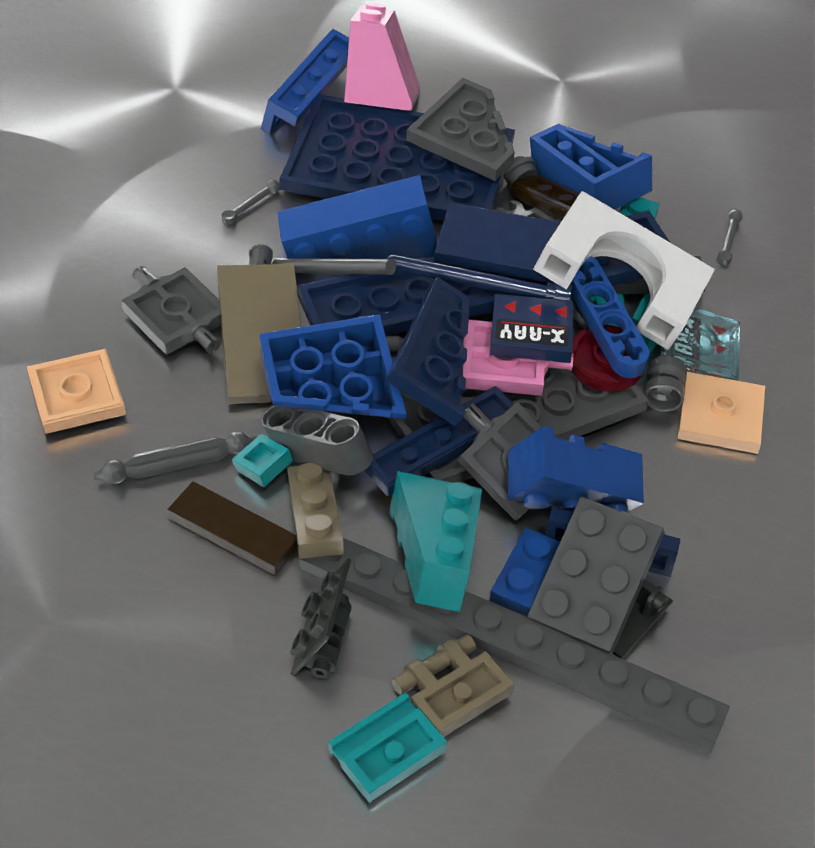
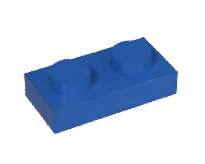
[489,527,560,617]

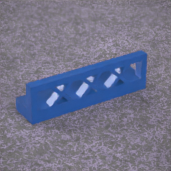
[261,29,349,134]

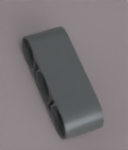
[261,406,373,475]

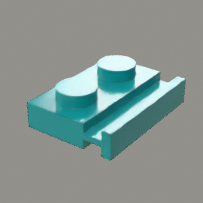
[328,692,447,803]

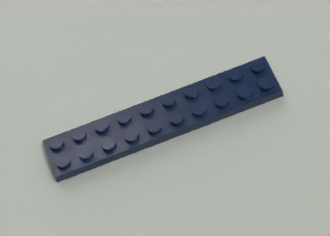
[298,211,670,336]

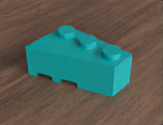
[389,471,482,612]

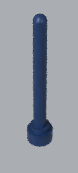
[386,255,572,301]

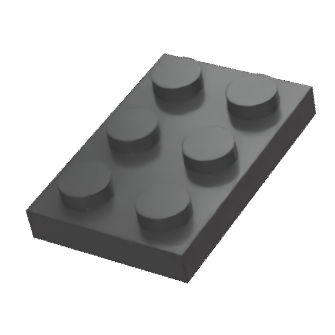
[527,497,665,654]

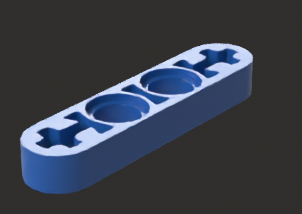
[571,256,650,378]

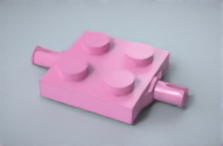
[462,320,573,396]

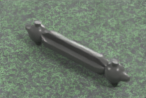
[93,431,257,484]

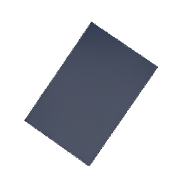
[434,203,560,282]

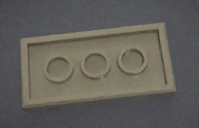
[217,264,301,404]

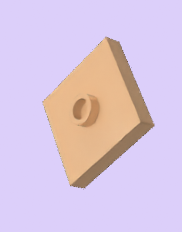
[27,349,126,434]
[677,372,766,454]

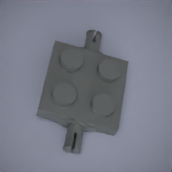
[121,266,221,355]
[457,402,563,521]

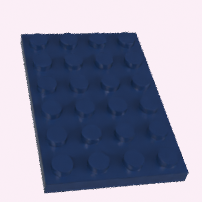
[279,95,515,221]

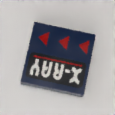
[490,294,573,363]

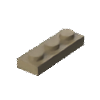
[287,463,344,559]

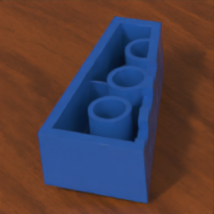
[277,175,438,259]

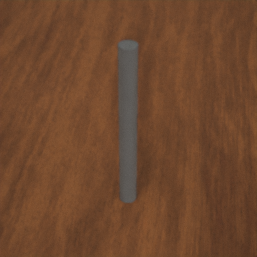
[272,258,396,275]

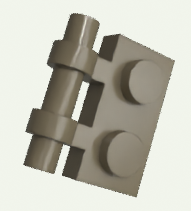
[391,634,514,737]

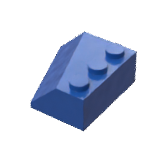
[259,314,407,419]

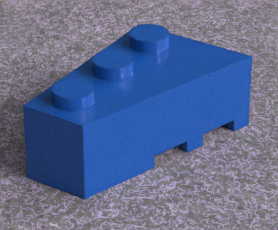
[530,124,652,210]
[508,426,644,514]

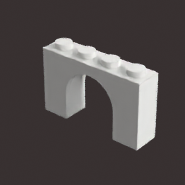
[533,191,715,350]

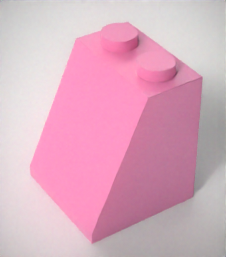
[344,2,420,111]

